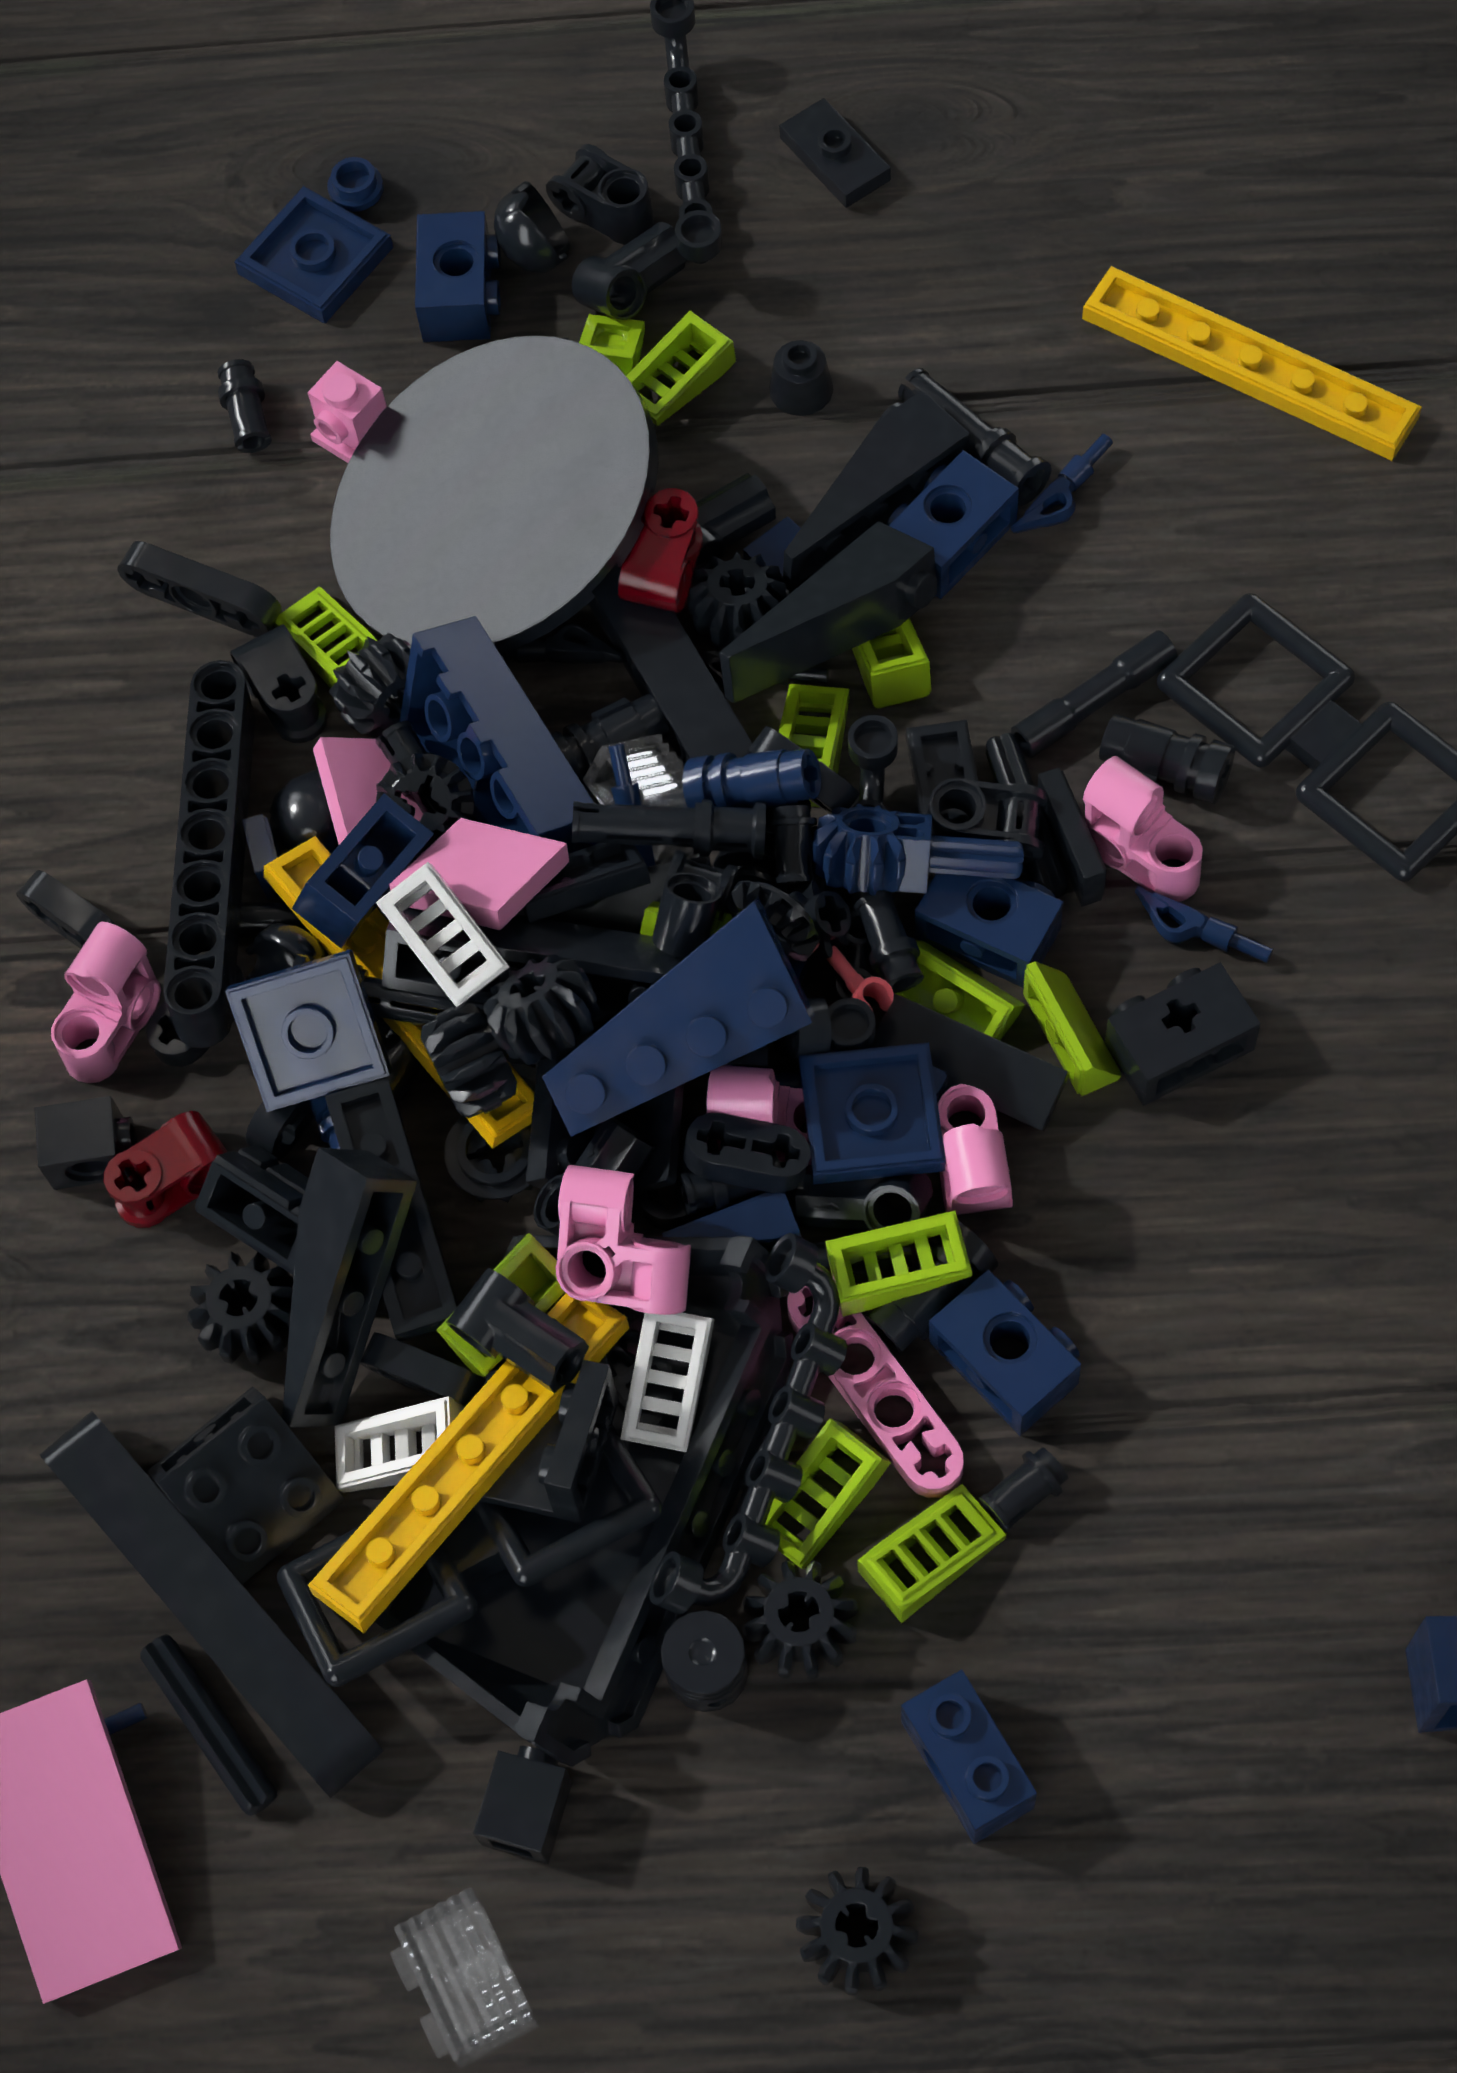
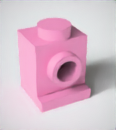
[307,361,387,463]

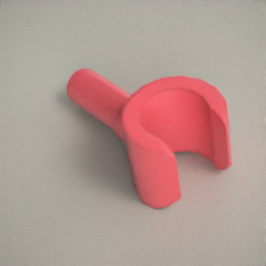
[826,946,894,1012]

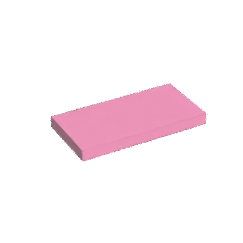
[0,1679,182,2004]

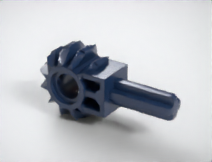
[812,803,1024,896]

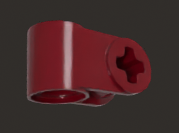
[618,488,703,613]
[104,1111,228,1228]

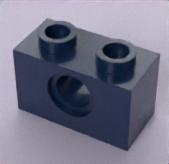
[415,211,501,342]
[886,450,1019,599]
[292,793,434,949]
[915,873,1063,988]
[929,1269,1081,1436]
[901,1669,1037,1844]

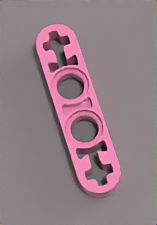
[787,1286,964,1498]

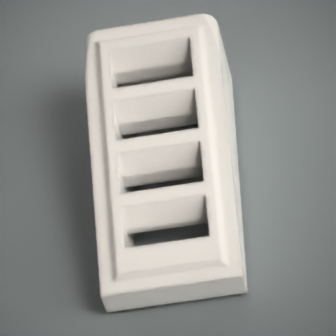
[375,862,510,1008]
[620,1313,715,1452]
[335,1396,465,1493]

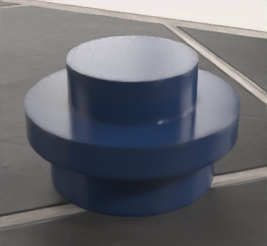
[327,157,384,212]

